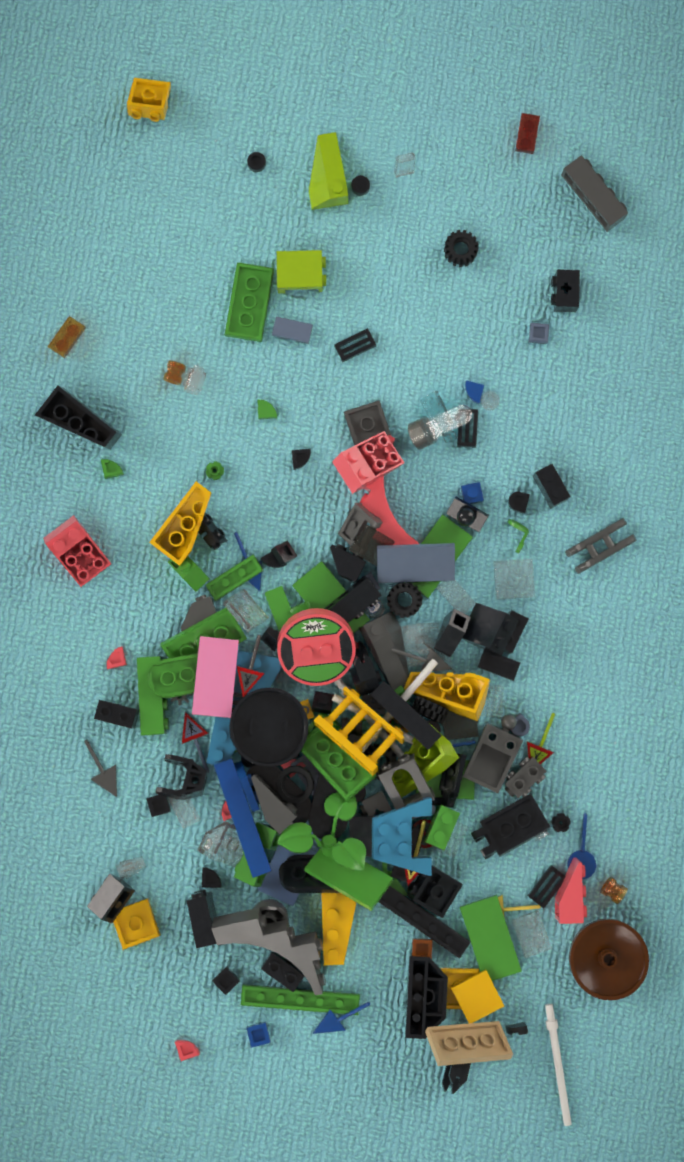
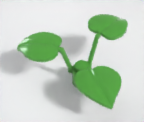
[278,792,366,871]

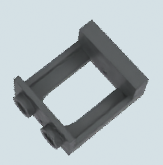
[378,753,435,810]

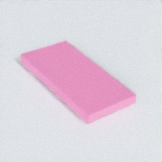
[192,636,239,718]

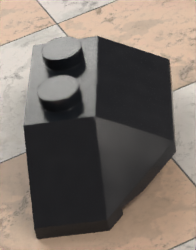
[405,956,448,1039]

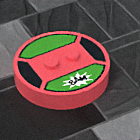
[277,608,356,686]

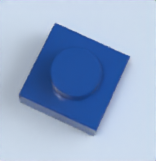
[461,482,484,504]
[247,1022,271,1048]

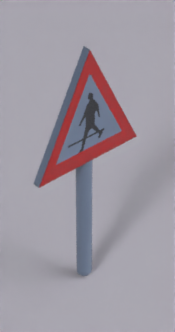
[182,712,210,773]

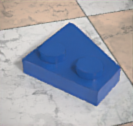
[234,761,260,812]

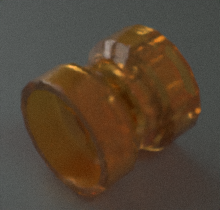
[163,360,186,385]
[600,877,628,904]

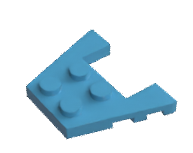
[372,797,432,876]

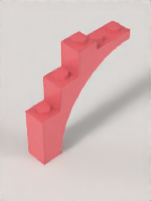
[360,435,419,545]

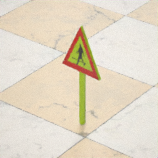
[527,713,555,764]

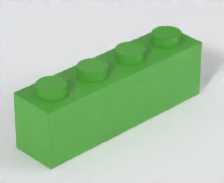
[137,656,169,736]

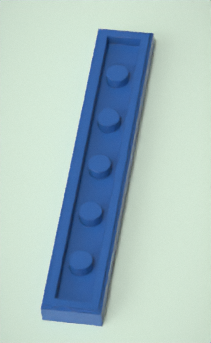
[214,759,272,878]

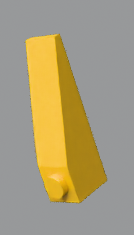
[149,481,212,566]
[404,672,490,721]

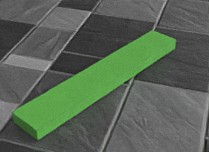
[240,984,360,1015]

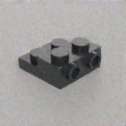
[407,865,463,918]

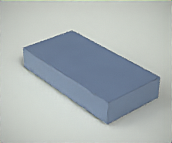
[272,316,313,344]

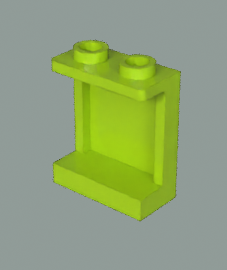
[276,250,326,294]

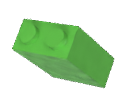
[422,805,460,850]

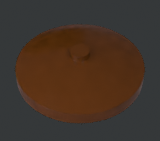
[569,919,649,1000]

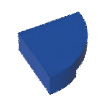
[465,380,484,404]

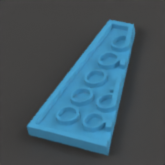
[206,650,282,765]

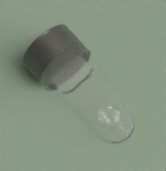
[408,405,472,450]

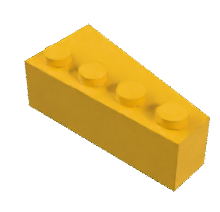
[321,893,357,965]

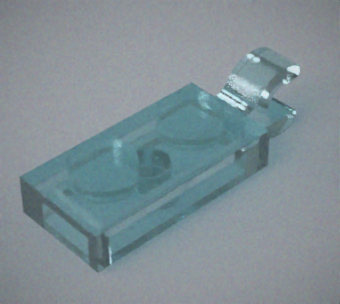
[420,391,457,443]

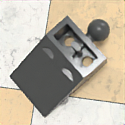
[463,715,523,793]
[251,773,298,834]

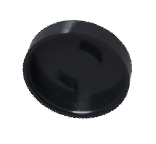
[229,688,308,767]

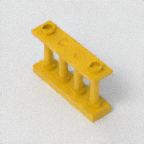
[314,686,404,776]

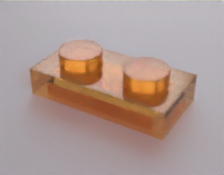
[48,316,86,359]

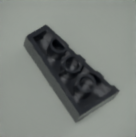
[35,385,122,450]

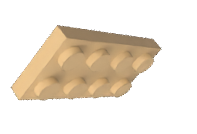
[425,1021,513,1066]

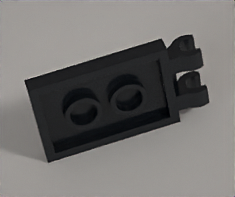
[471,793,551,860]

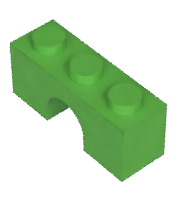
[234,822,281,887]

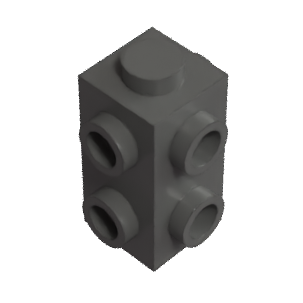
[504,756,547,798]

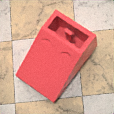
[332,431,404,494]
[43,515,111,587]
[554,858,587,924]

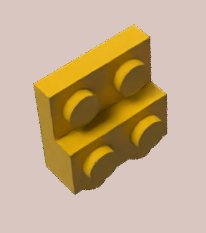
[127,77,171,122]

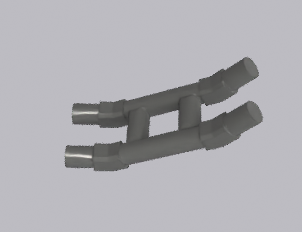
[565,518,637,574]

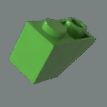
[168,556,210,592]

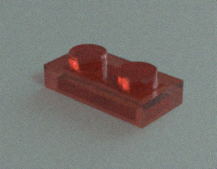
[515,113,540,154]

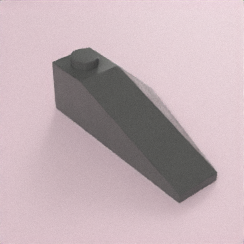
[359,611,409,690]

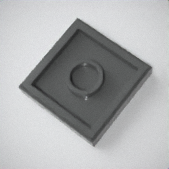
[344,400,391,446]

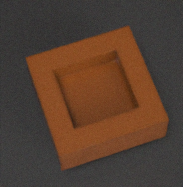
[412,938,432,959]

